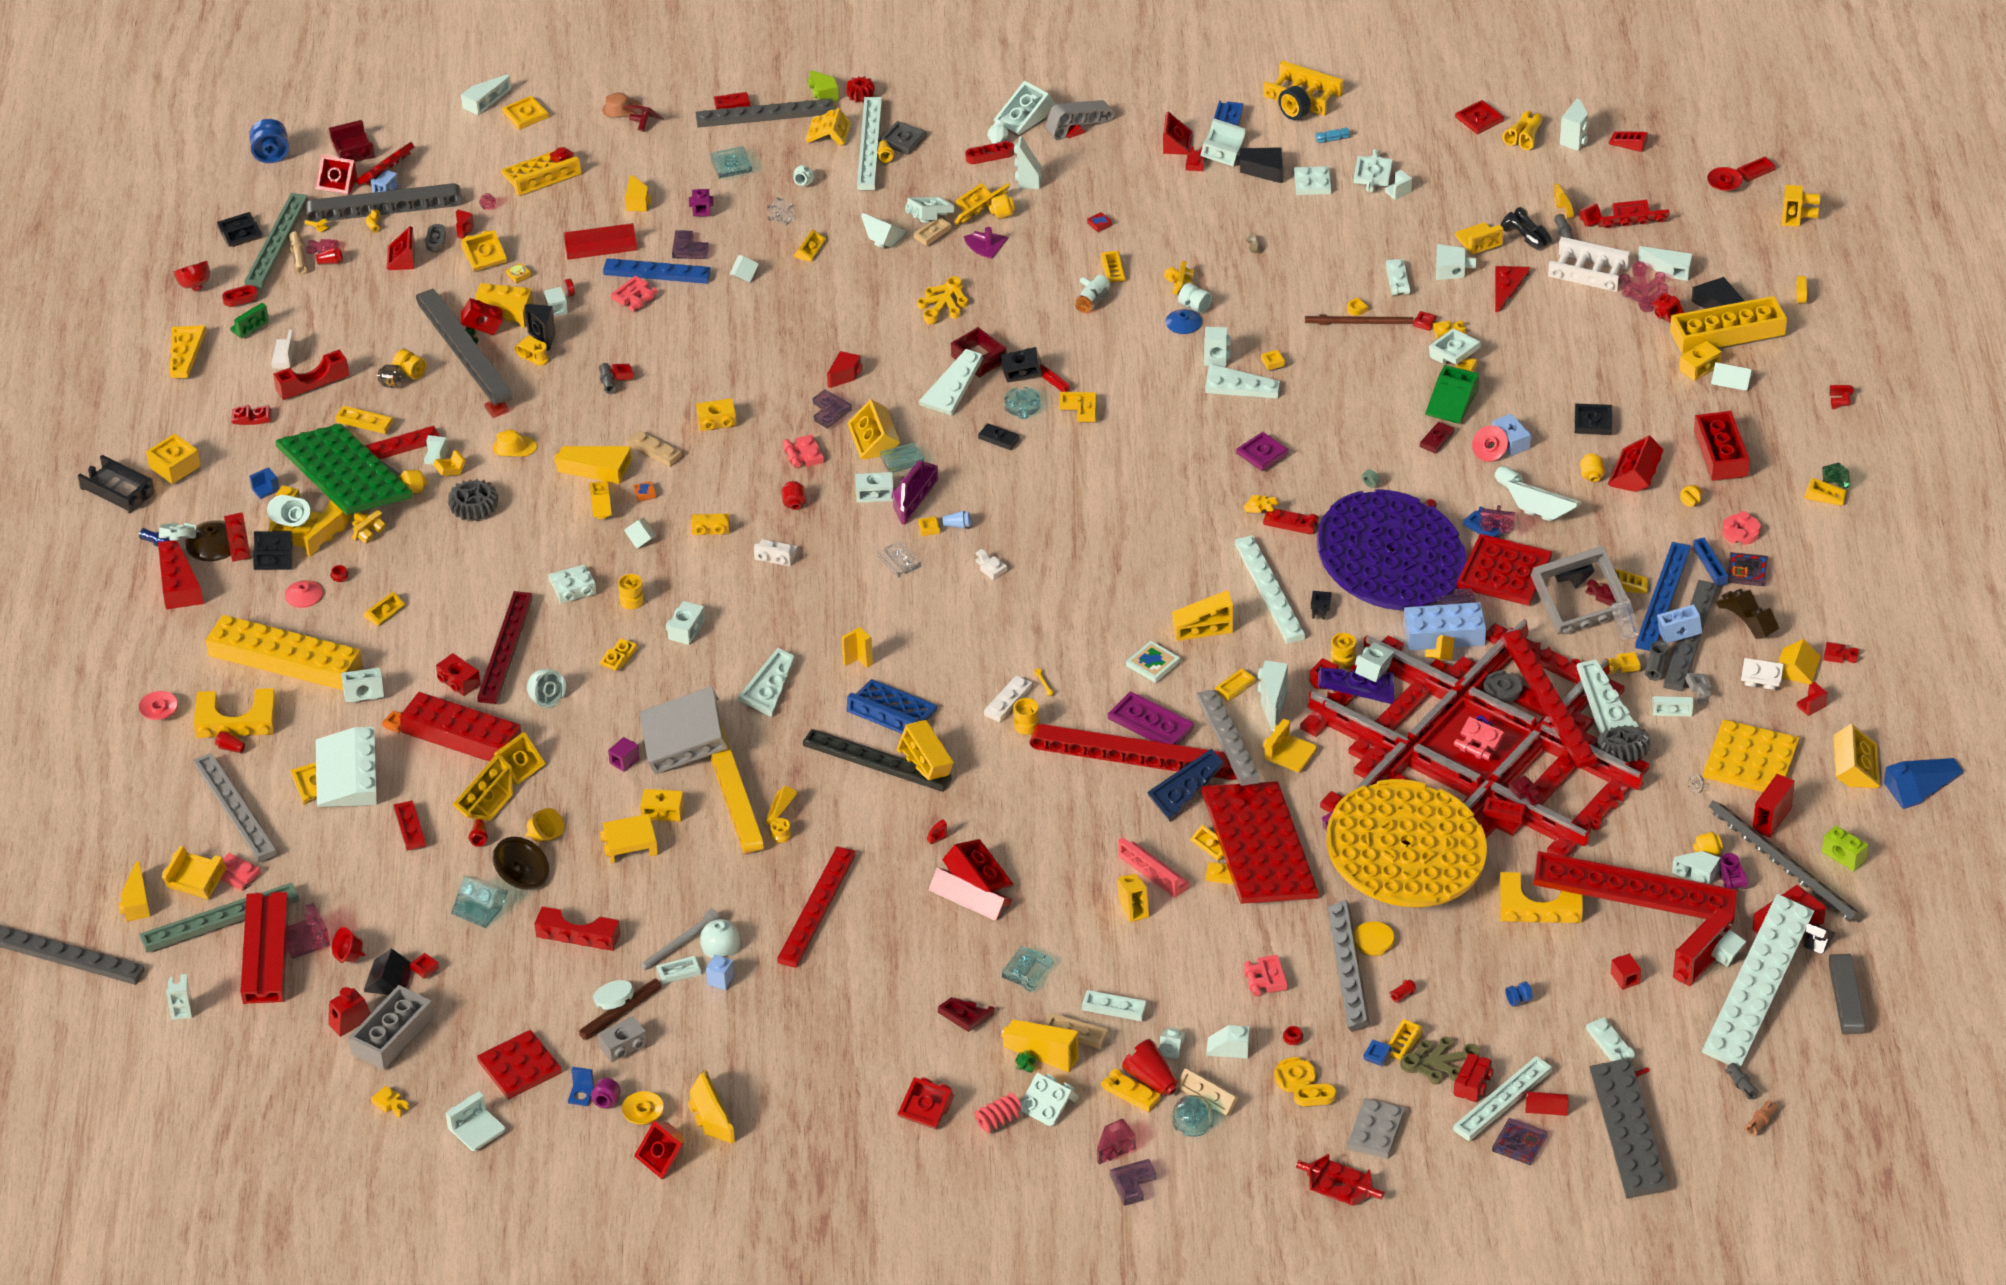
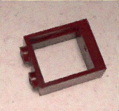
[951,327,1007,378]

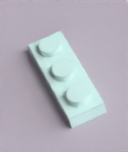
[1082,990,1147,1021]

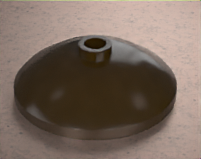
[185,520,231,562]
[492,836,549,890]

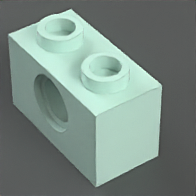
[1204,327,1231,367]
[855,472,893,503]
[666,601,705,645]
[1355,642,1395,682]
[341,668,384,702]

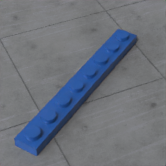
[1635,542,1691,651]

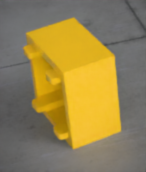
[146,433,201,484]

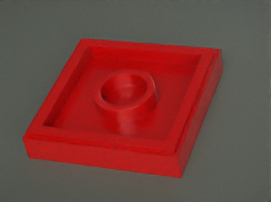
[1455,100,1504,135]

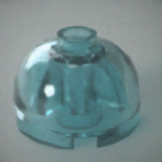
[1172,1095,1214,1137]

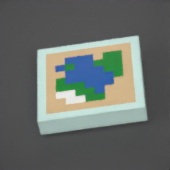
[1126,641,1180,683]

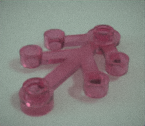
[1619,261,1668,312]

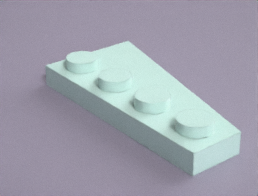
[918,349,983,416]
[1205,364,1280,398]
[738,648,794,717]
[1576,659,1639,734]

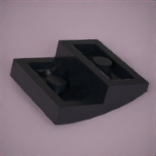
[217,212,262,247]
[253,530,293,570]

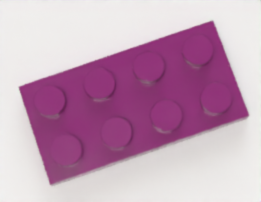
[1108,691,1194,745]

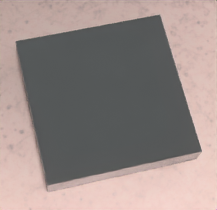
[879,121,927,155]

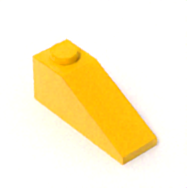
[589,481,612,519]
[118,861,150,922]

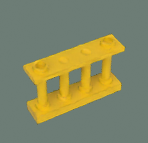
[1263,60,1343,116]

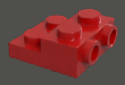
[897,1077,955,1130]

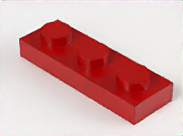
[224,512,251,562]
[393,800,426,851]

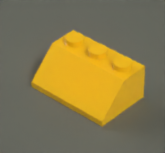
[847,399,900,460]
[1834,724,1880,788]

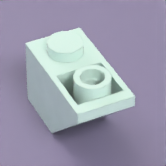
[1672,851,1720,885]

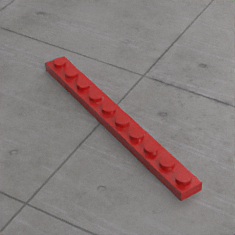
[1501,629,1597,769]

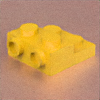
[461,230,507,272]

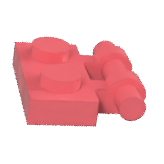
[611,276,658,312]
[783,434,824,468]
[1454,717,1505,761]
[1244,955,1287,996]

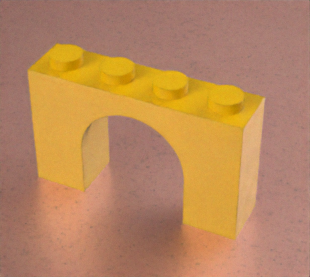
[194,688,276,738]
[1499,872,1583,923]

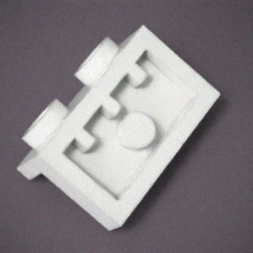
[754,539,797,566]
[1741,658,1783,690]

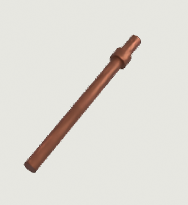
[1305,314,1413,325]

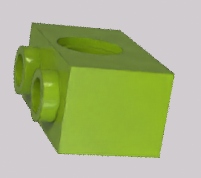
[1822,825,1868,872]

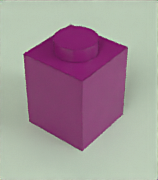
[608,737,640,772]

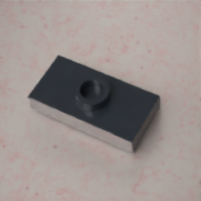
[978,423,1019,450]

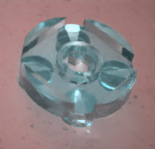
[1004,387,1041,419]

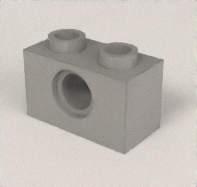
[598,1016,647,1062]

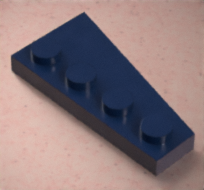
[1147,749,1224,822]

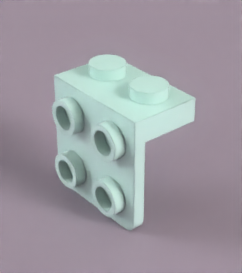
[1020,1073,1079,1127]
[446,1091,505,1151]

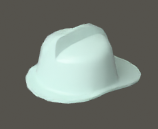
[267,495,310,527]

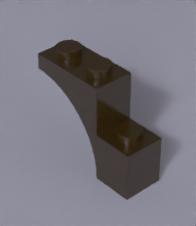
[1716,588,1780,639]

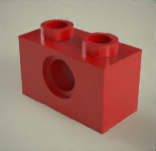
[461,298,503,336]
[436,653,481,696]

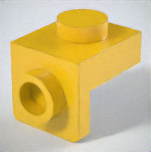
[433,450,465,476]

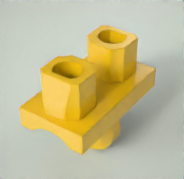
[1164,260,1194,295]
[351,510,386,543]

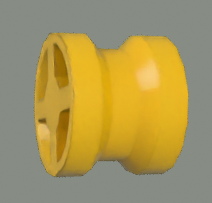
[770,818,791,843]

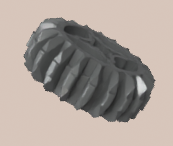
[448,478,498,521]
[1597,725,1651,763]

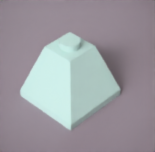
[861,213,907,248]

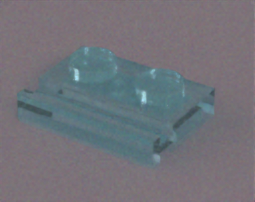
[880,442,924,473]

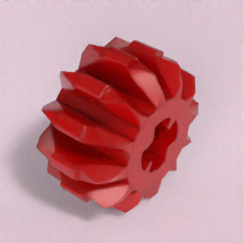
[846,76,875,103]

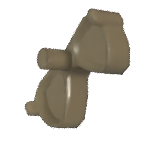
[1246,234,1260,253]

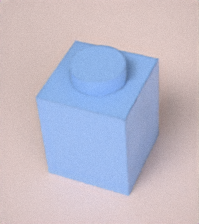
[706,954,734,990]

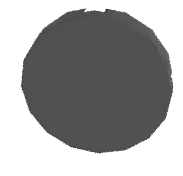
[1483,670,1523,703]

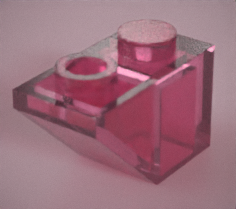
[1097,1118,1136,1165]

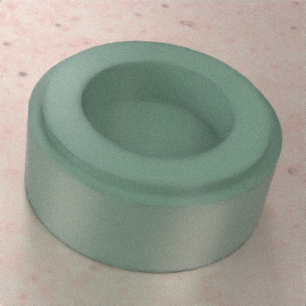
[1362,469,1381,488]

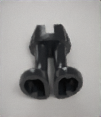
[1501,207,1552,250]

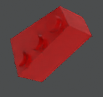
[1752,885,1826,934]

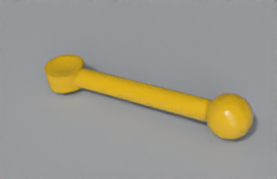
[1034,668,1054,696]

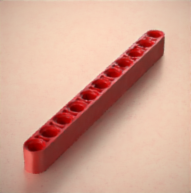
[1029,724,1237,780]

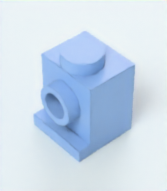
[371,170,399,192]

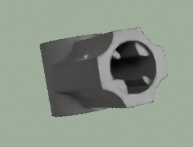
[1645,641,1668,681]

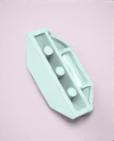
[1507,480,1582,521]

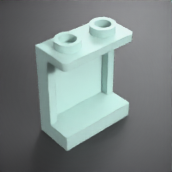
[1200,119,1246,166]

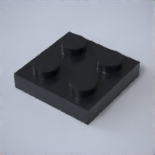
[1574,403,1612,435]

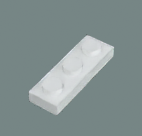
[984,675,1032,723]

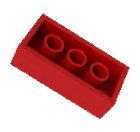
[1694,411,1750,481]

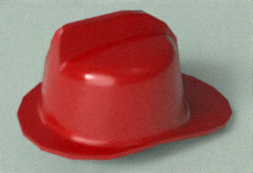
[332,927,366,963]

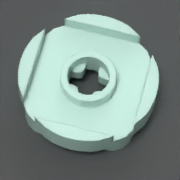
[159,523,196,540]

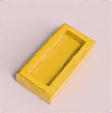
[1215,668,1255,702]

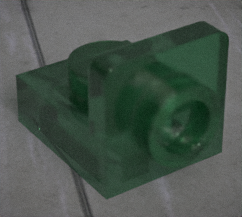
[1822,462,1850,489]

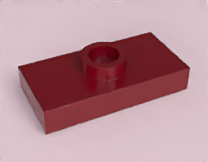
[1420,421,1454,454]

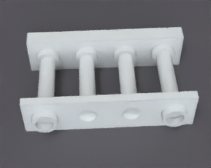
[1548,237,1630,292]

